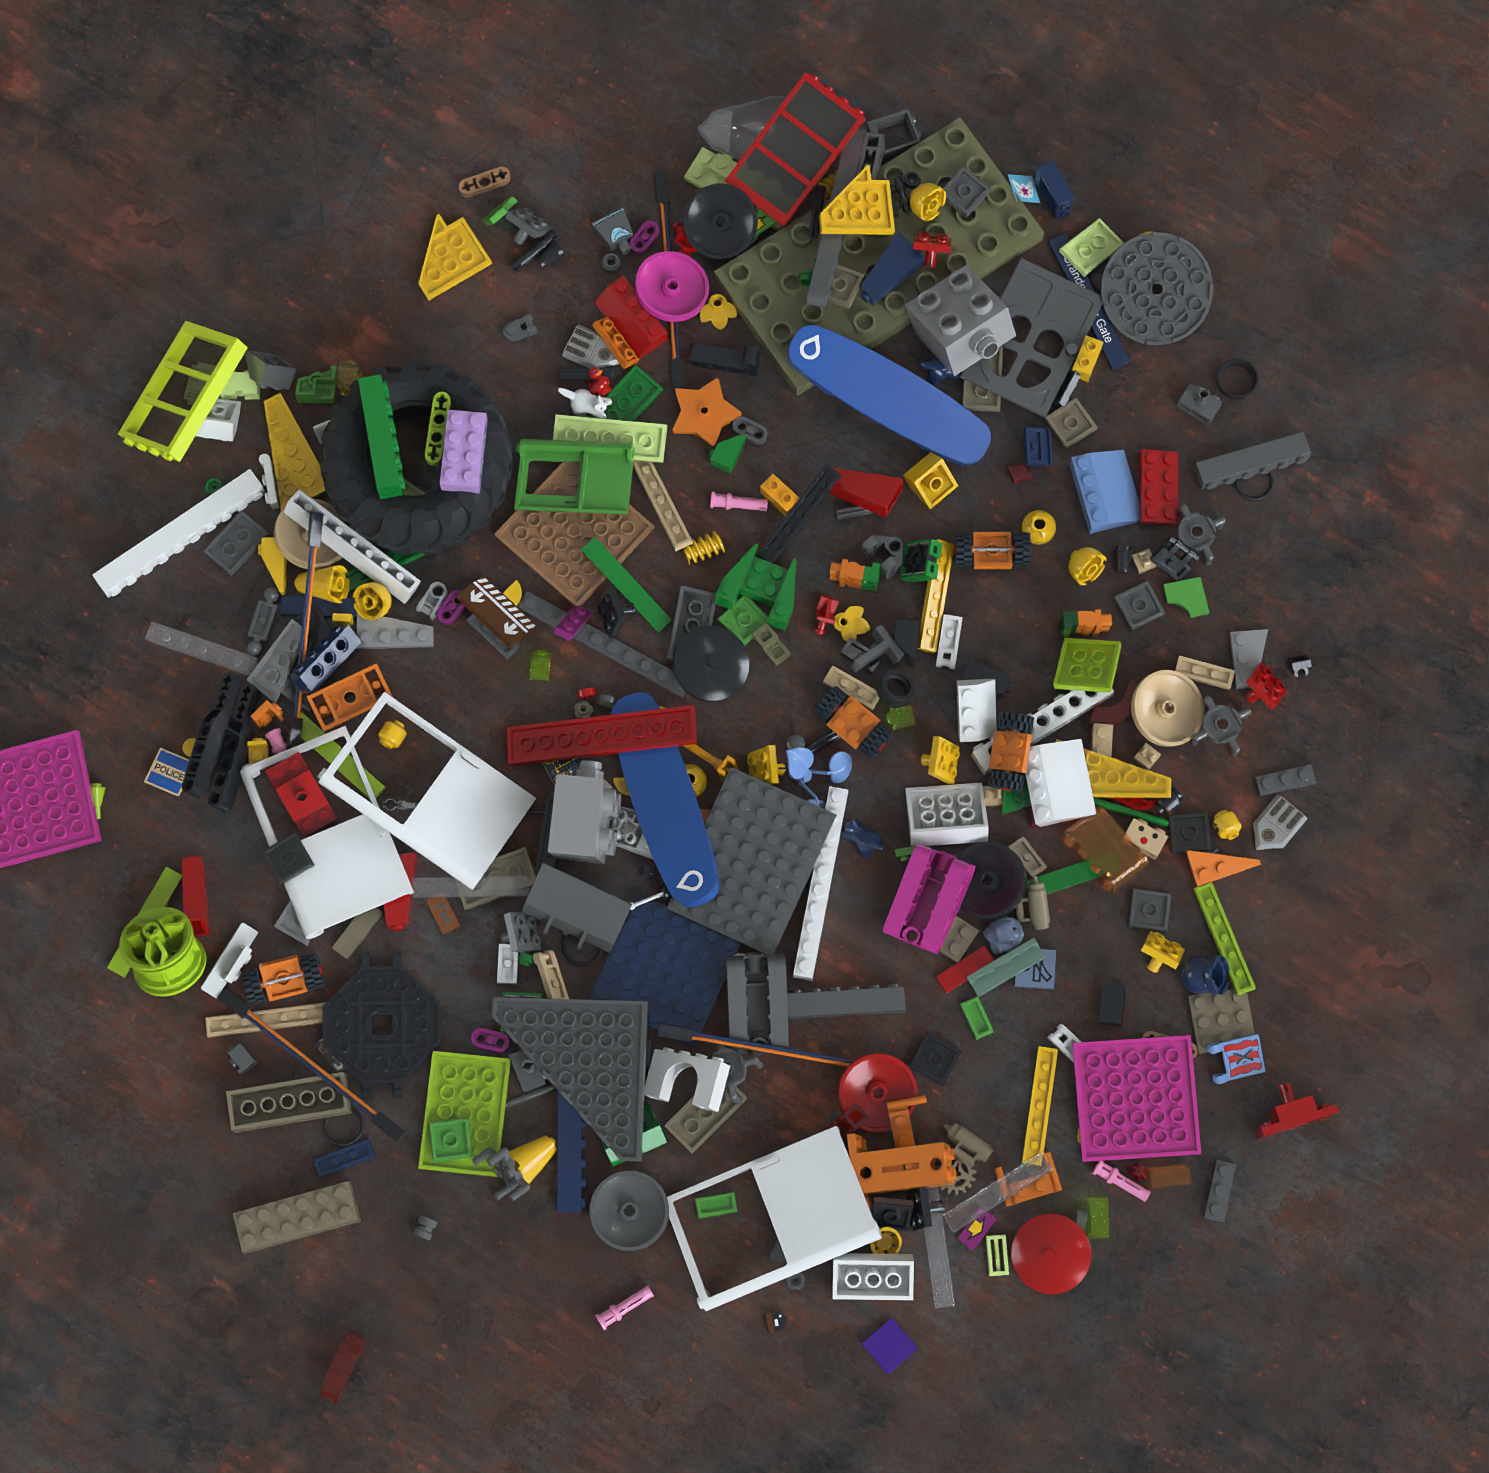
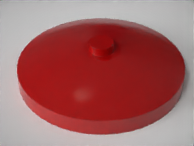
[838,1053,918,1132]
[1011,1213,1092,1294]

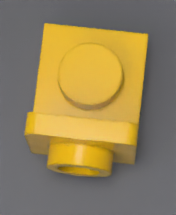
[247,738,269,764]

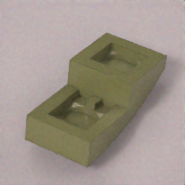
[752,623,791,666]

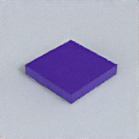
[862,1318,918,1375]

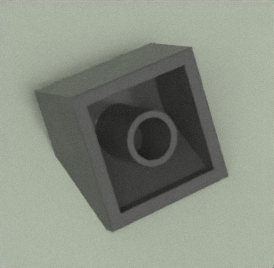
[245,350,296,390]

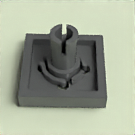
[505,207,552,245]
[501,912,542,952]

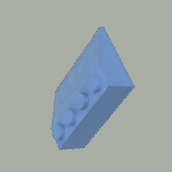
[1069,450,1140,534]

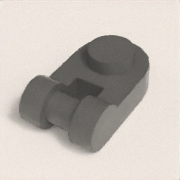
[503,314,538,342]

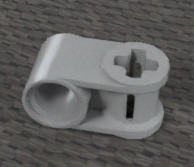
[416,582,448,620]

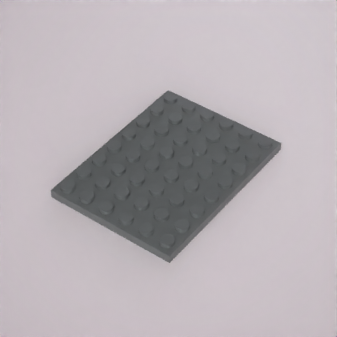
[667,767,837,954]

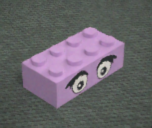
[440,410,488,494]

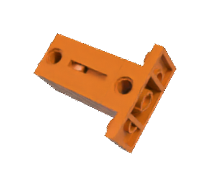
[847,1133,957,1212]

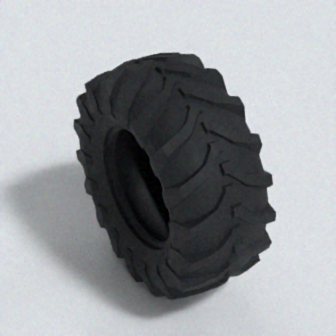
[320,360,512,555]

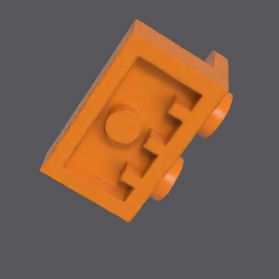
[251,700,284,729]

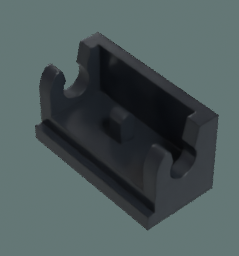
[1099,983,1126,1027]

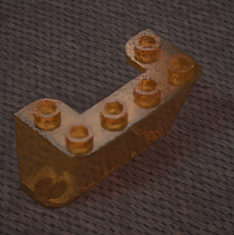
[1062,805,1149,894]

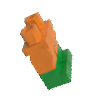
[830,559,880,592]

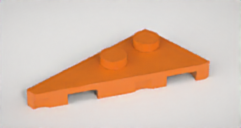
[1185,850,1261,886]

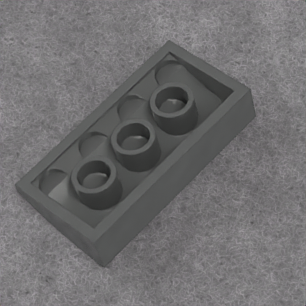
[665,585,716,663]

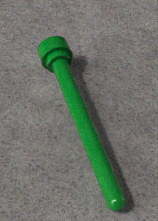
[1093,797,1169,827]

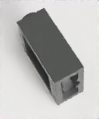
[866,109,923,161]

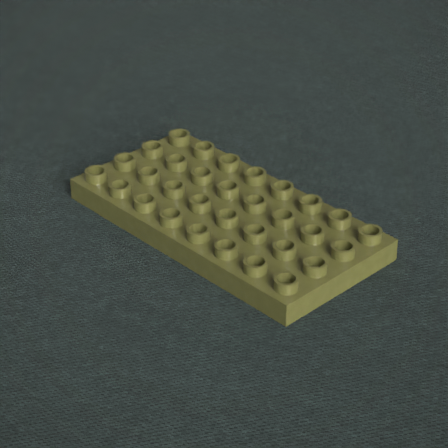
[714,117,1044,396]

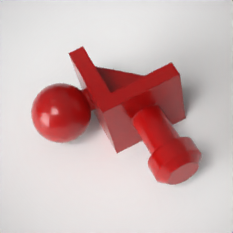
[672,222,698,257]
[814,594,839,635]

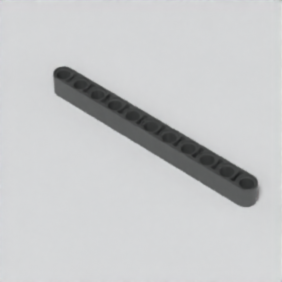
[807,127,868,308]

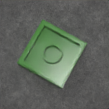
[718,596,769,646]
[429,1118,473,1163]

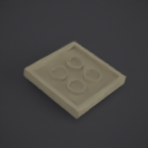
[1187,989,1255,1054]

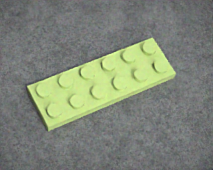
[553,415,667,463]

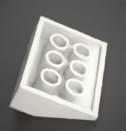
[1026,739,1096,827]
[905,783,989,847]

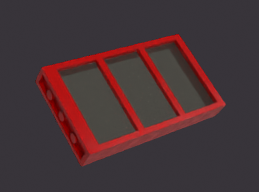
[725,72,865,227]

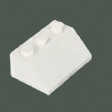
[956,679,997,742]

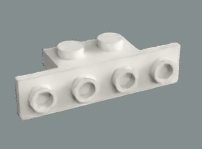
[200,923,258,999]

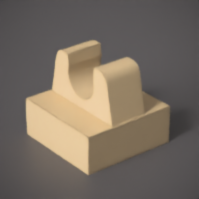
[1131,549,1157,574]
[1134,743,1161,770]
[983,786,1002,806]

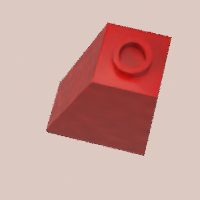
[829,468,903,518]
[383,852,418,931]
[182,855,210,937]

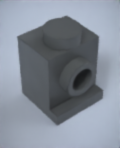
[227,1043,258,1076]

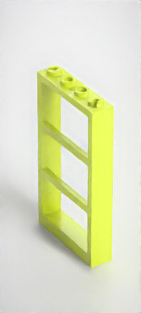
[118,321,248,462]

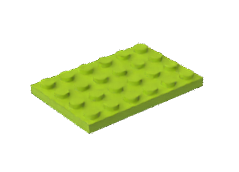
[418,1051,511,1177]

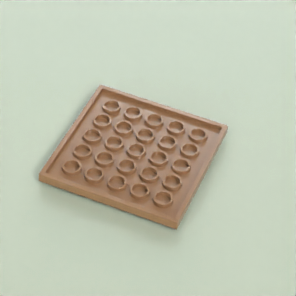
[494,462,655,606]

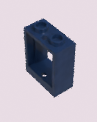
[1034,160,1074,219]

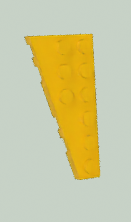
[264,393,326,511]
[1056,739,1171,798]

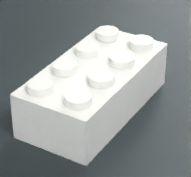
[832,1253,914,1300]

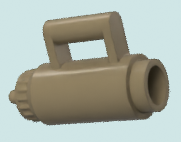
[1015,876,1050,930]
[944,1123,993,1166]

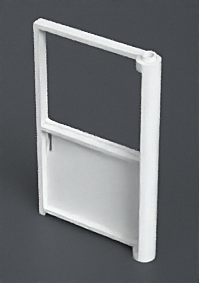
[318,692,536,890]
[240,726,414,939]
[667,1126,882,1311]

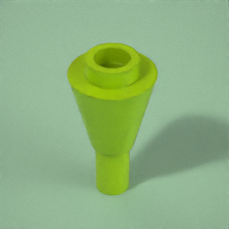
[90,783,106,819]

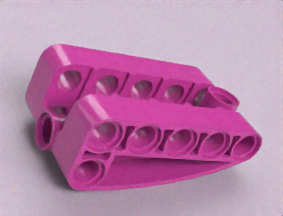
[883,844,975,955]

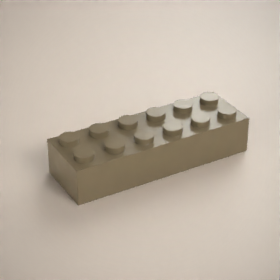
[226,1072,352,1133]
[233,1181,361,1254]

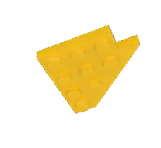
[819,165,895,235]
[418,214,492,301]

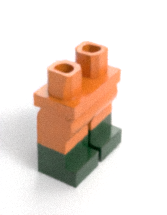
[1059,609,1112,639]

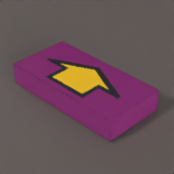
[957,1207,996,1251]

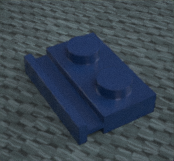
[1023,427,1053,467]

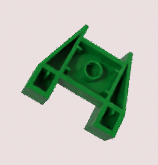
[715,544,796,631]

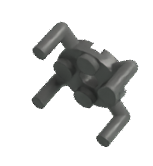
[1166,504,1226,566]
[1191,696,1251,757]
[695,1044,763,1105]
[472,1147,530,1202]

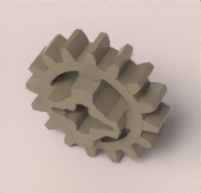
[936,1154,976,1196]

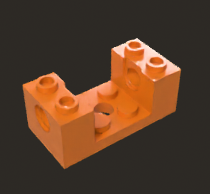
[307,663,393,733]

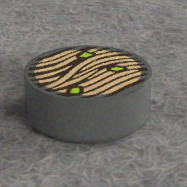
[597,694,617,709]

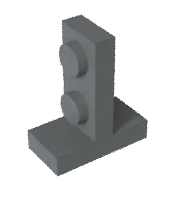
[851,625,904,673]

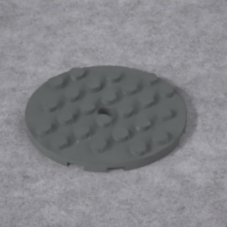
[1101,232,1214,346]

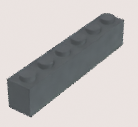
[1194,432,1311,490]
[787,984,906,1020]

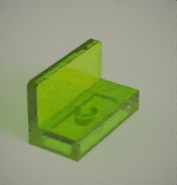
[1088,1197,1109,1239]

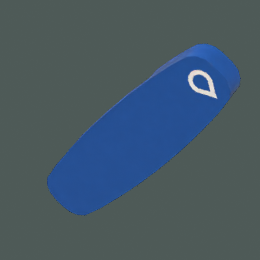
[787,325,991,466]
[611,692,720,908]

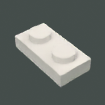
[497,944,519,984]

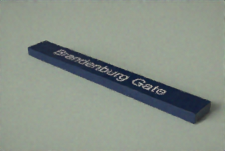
[1048,233,1130,371]

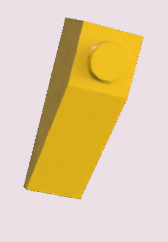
[258,537,287,596]

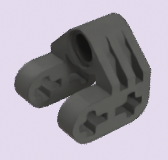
[861,535,903,580]

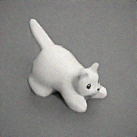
[558,388,612,419]

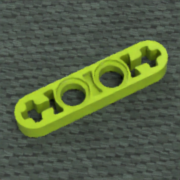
[425,392,451,466]

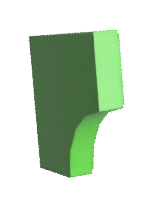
[482,196,518,226]
[1163,577,1209,618]

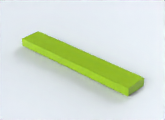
[288,712,385,799]
[107,867,182,978]
[1193,882,1256,996]

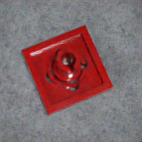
[913,232,952,267]
[1246,662,1287,710]

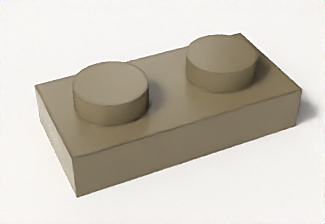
[1008,836,1047,879]

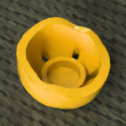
[870,1226,902,1254]

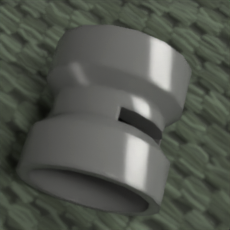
[412,1215,438,1241]

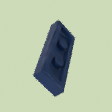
[313,1138,376,1178]

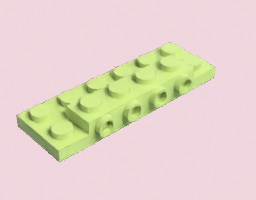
[684,147,798,231]

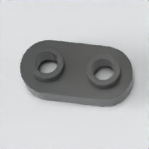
[732,416,768,445]

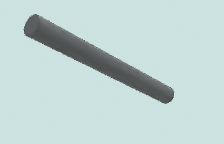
[506,1083,558,1108]

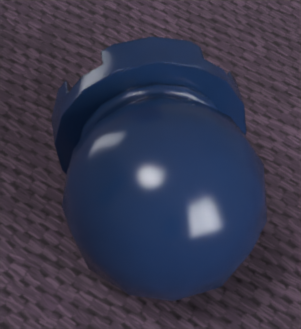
[1180,955,1230,995]

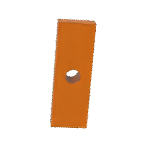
[592,317,639,369]

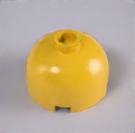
[910,183,946,222]
[1068,547,1106,585]
[353,582,392,621]

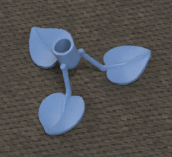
[786,747,852,809]

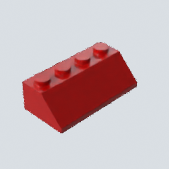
[594,275,668,359]

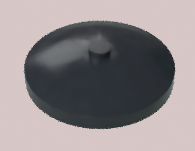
[683,183,758,259]
[673,626,749,702]
[957,841,1027,920]

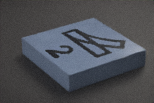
[1014,949,1056,990]

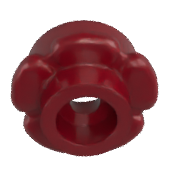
[1129,1162,1148,1181]

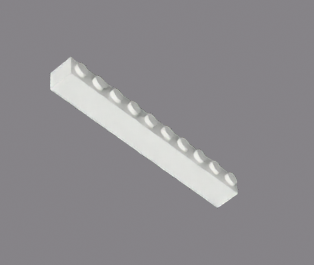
[92,469,265,598]
[793,786,848,982]

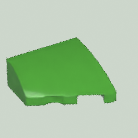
[295,366,337,404]

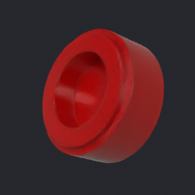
[576,687,596,700]

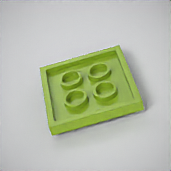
[1053,638,1121,693]

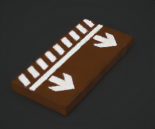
[456,575,537,648]

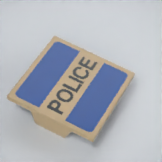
[144,748,189,797]

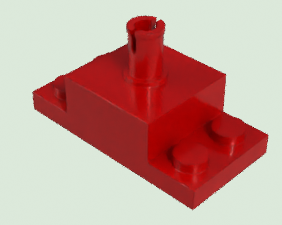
[265,752,338,838]
[1256,1082,1339,1139]

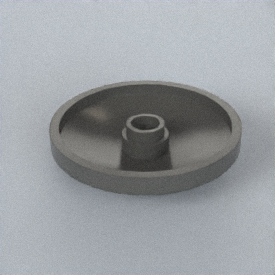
[590,1171,669,1251]

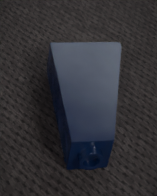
[860,232,924,306]

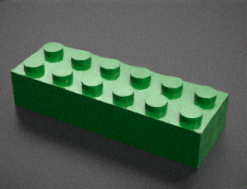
[358,374,406,499]

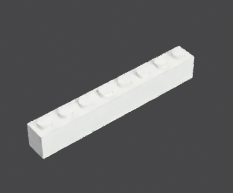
[284,490,421,604]

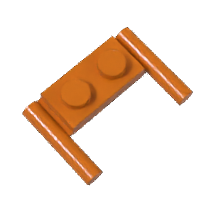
[887,1095,927,1148]
[994,1152,1062,1207]

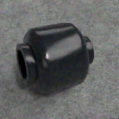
[1155,786,1184,815]

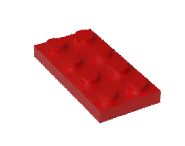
[1139,449,1179,526]

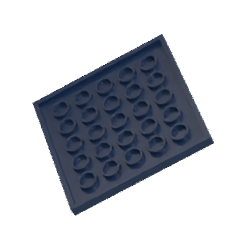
[588,894,742,1047]

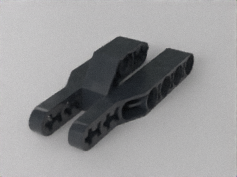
[182,672,260,813]

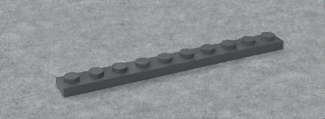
[518,591,686,699]

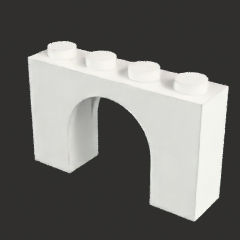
[644,1047,730,1112]

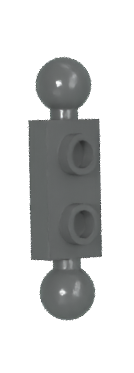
[247,587,279,655]

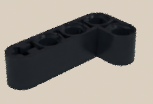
[687,343,761,376]

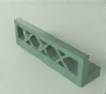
[967,938,1046,997]

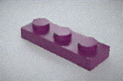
[554,606,592,641]

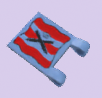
[1206,1034,1265,1084]

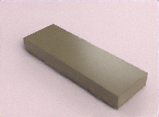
[332,908,383,960]

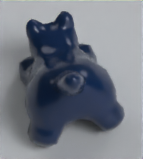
[920,357,961,385]
[840,818,883,858]

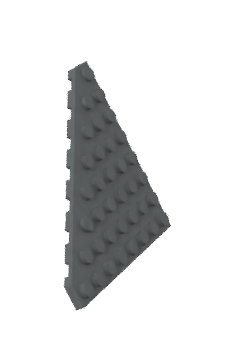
[492,997,648,1161]

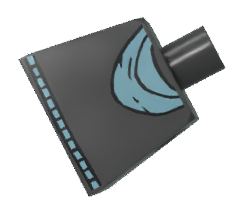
[592,207,633,255]

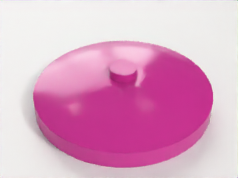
[635,251,709,322]

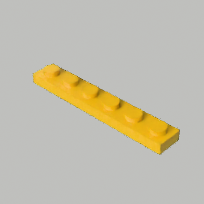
[917,539,954,654]
[1021,1046,1058,1167]

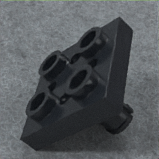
[597,585,635,638]
[906,1186,945,1231]

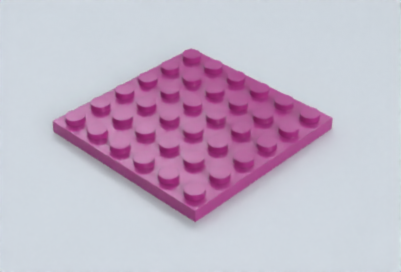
[0,730,102,868]
[1072,1035,1201,1162]

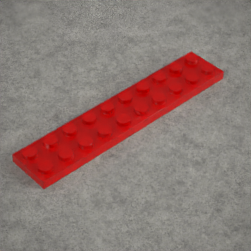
[507,705,697,766]

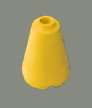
[294,565,350,603]
[509,1135,558,1184]

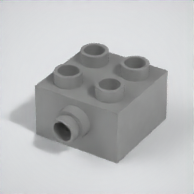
[905,265,1016,376]
[548,760,621,864]

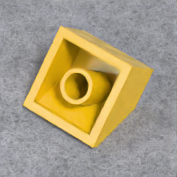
[903,452,958,509]

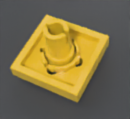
[921,736,960,784]
[747,745,785,786]
[1141,931,1185,973]

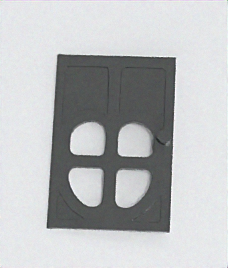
[959,258,1103,418]

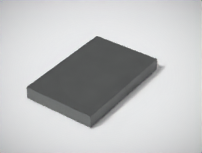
[203,510,270,576]

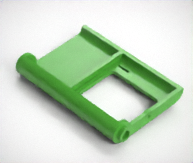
[514,439,634,515]

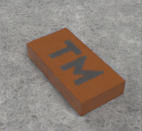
[426,892,461,935]

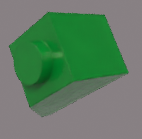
[708,434,746,474]

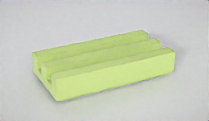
[985,1235,1009,1276]

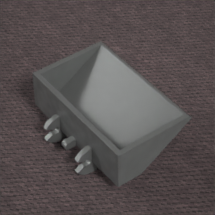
[522,863,632,953]

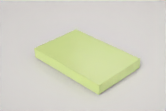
[1059,218,1124,277]

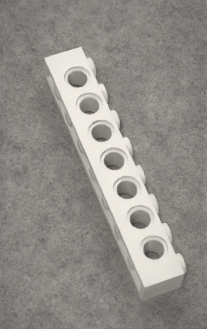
[971,689,1114,775]

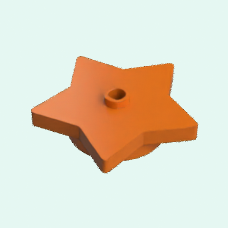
[673,378,741,448]

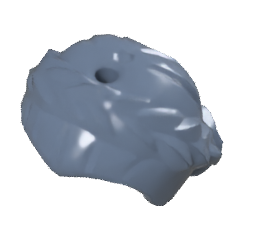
[983,916,1024,954]

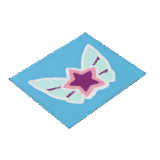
[1008,174,1040,203]

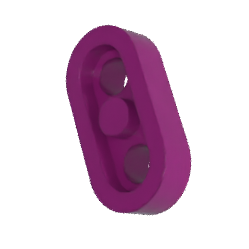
[630,221,660,255]
[437,590,466,625]
[471,1028,510,1053]

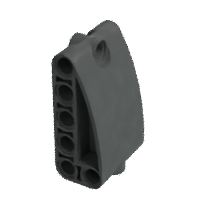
[725,952,789,1055]

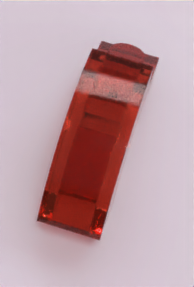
[1088,679,1138,728]
[819,1103,869,1140]
[319,1332,367,1403]

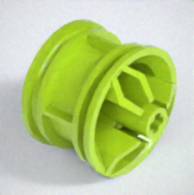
[119,907,206,996]

